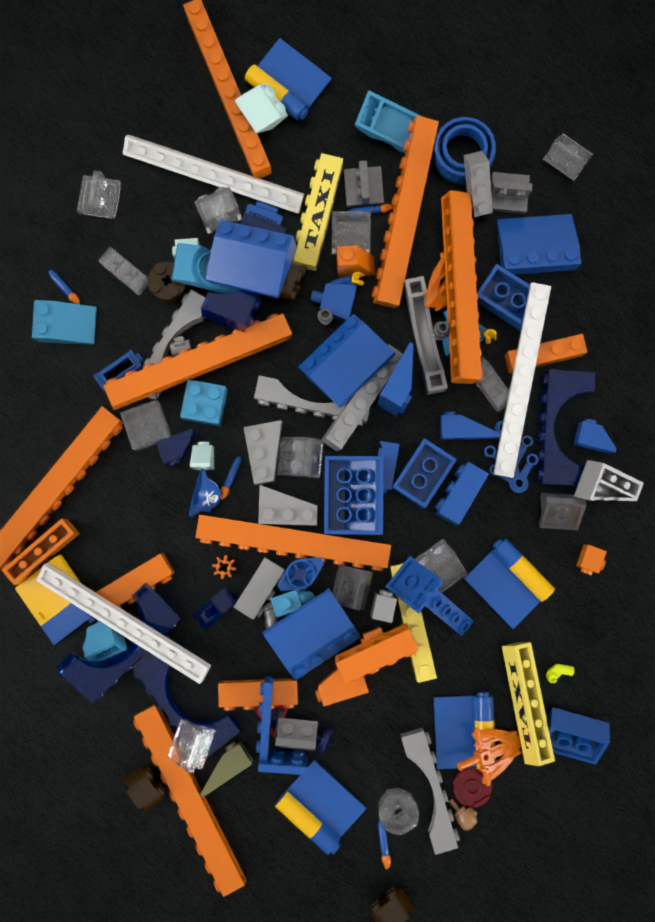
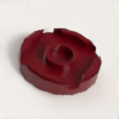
[453,767,492,808]

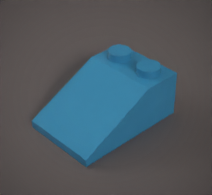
[32,300,97,345]

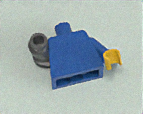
[311,272,364,325]

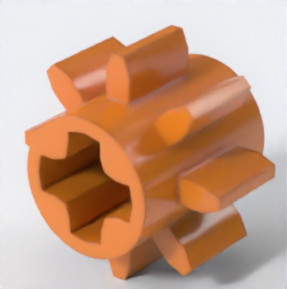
[212,555,237,579]

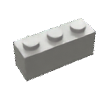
[464,151,493,217]
[234,557,286,620]
[370,589,397,623]

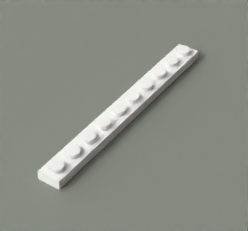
[123,135,304,213]
[493,283,551,478]
[36,563,211,684]

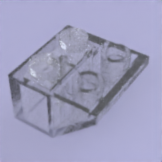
[277,437,323,478]

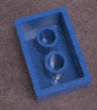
[477,264,530,331]
[392,438,457,509]
[435,462,489,526]

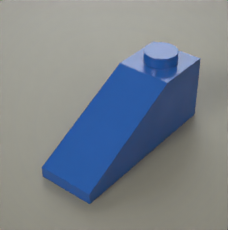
[440,412,500,440]

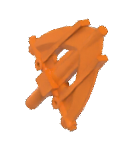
[423,252,477,311]
[456,727,521,786]

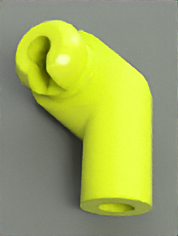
[546,664,574,683]

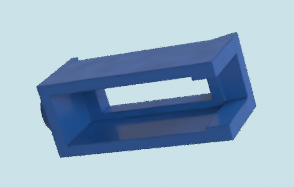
[93,350,144,392]
[378,441,400,493]

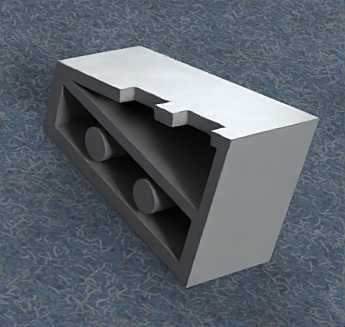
[244,420,283,485]
[574,460,644,501]
[258,485,318,526]

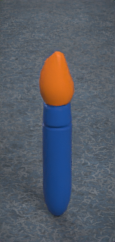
[348,204,394,216]
[49,270,80,304]
[221,456,242,500]
[378,819,391,869]

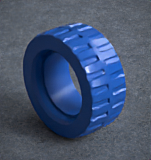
[432,117,496,185]

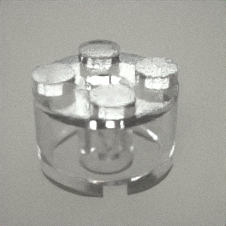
[378,788,419,835]

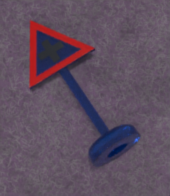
[254,705,335,755]

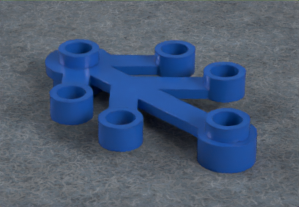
[484,421,538,493]

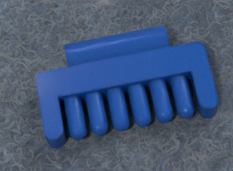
[243,201,283,232]

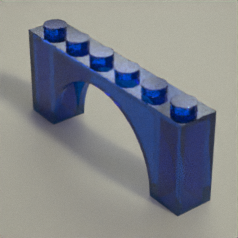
[201,212,287,333]
[536,369,596,488]
[56,582,181,703]
[131,636,242,761]

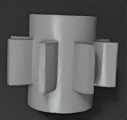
[170,336,192,357]

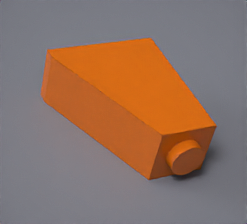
[337,245,375,278]
[315,667,369,706]

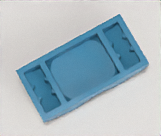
[354,90,420,153]
[171,243,247,299]

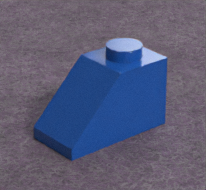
[574,419,616,454]

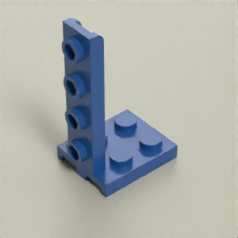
[385,556,473,636]
[256,676,308,775]

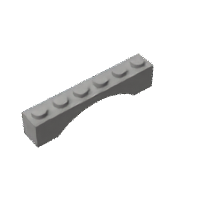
[404,276,448,395]
[143,290,213,402]
[321,344,403,451]
[254,376,370,426]
[400,728,460,855]

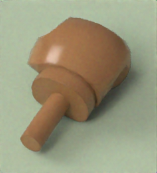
[448,798,477,831]

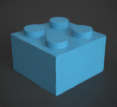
[180,380,228,427]

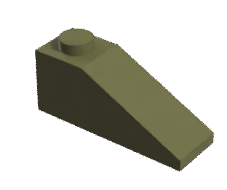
[200,741,253,798]

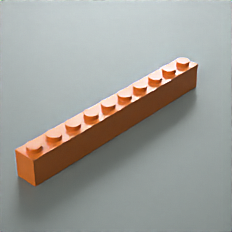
[183,0,272,179]
[372,115,439,308]
[441,190,483,384]
[103,314,292,410]
[0,406,124,572]
[195,515,391,571]
[133,703,246,897]

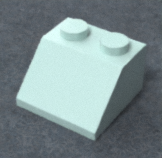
[235,83,288,133]

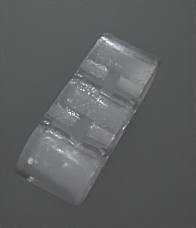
[98,247,148,296]
[475,356,509,412]

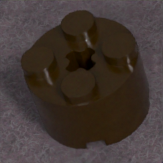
[279,260,307,300]
[148,262,189,305]
[122,765,166,814]
[369,885,416,922]

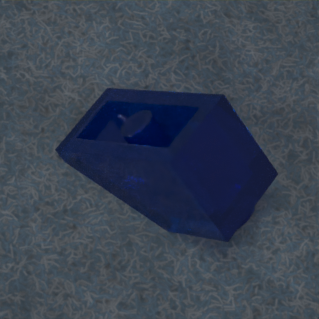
[156,429,196,467]
[193,587,237,630]

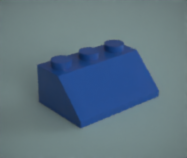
[546,707,610,765]

